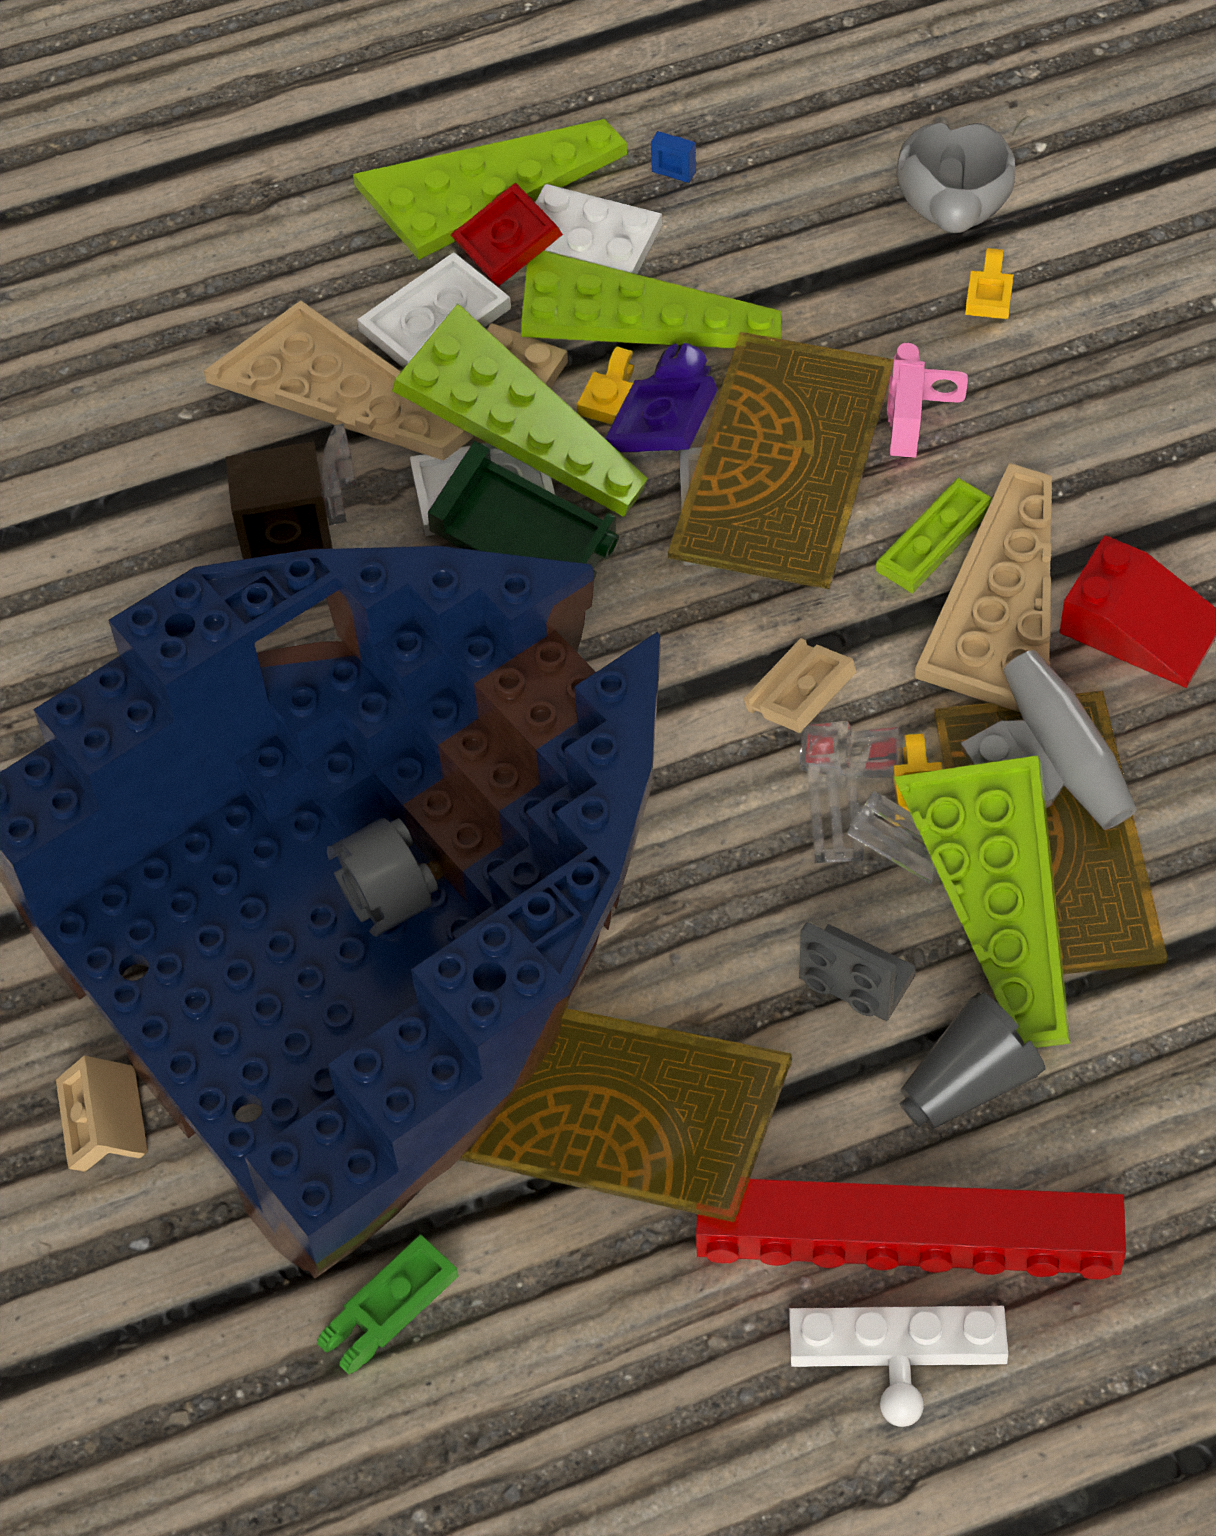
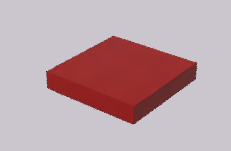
[451,182,563,287]

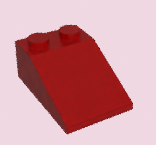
[1059,535,1216,688]

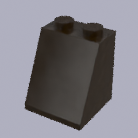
[226,442,333,560]

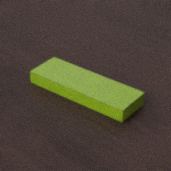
[876,477,993,594]

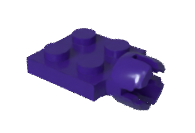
[605,343,718,452]

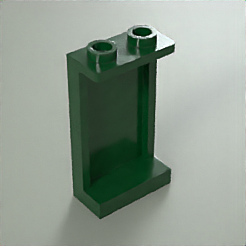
[428,441,619,580]

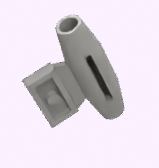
[961,650,1137,829]

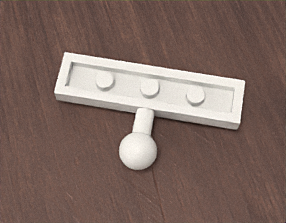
[789,1306,1008,1427]

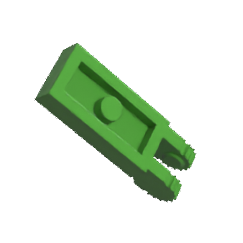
[317,1234,459,1374]

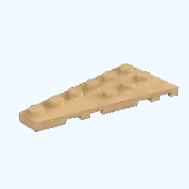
[204,300,475,461]
[915,463,1052,712]

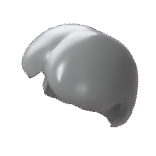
[897,123,1015,233]

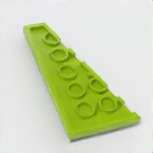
[353,119,627,260]
[521,251,781,351]
[392,303,648,517]
[894,755,1071,1048]

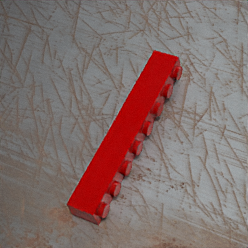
[696,1179,1126,1280]

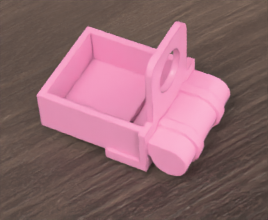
[887,343,968,458]

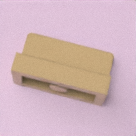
[56,1055,148,1172]

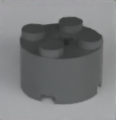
[327,818,438,937]

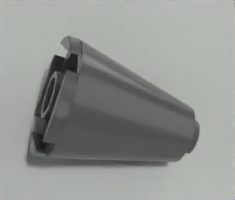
[899,992,1046,1129]

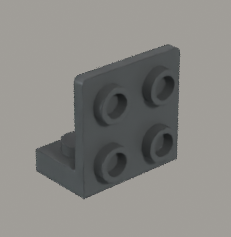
[799,922,916,1021]

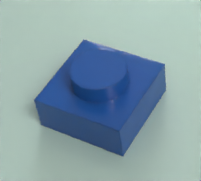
[651,131,696,183]

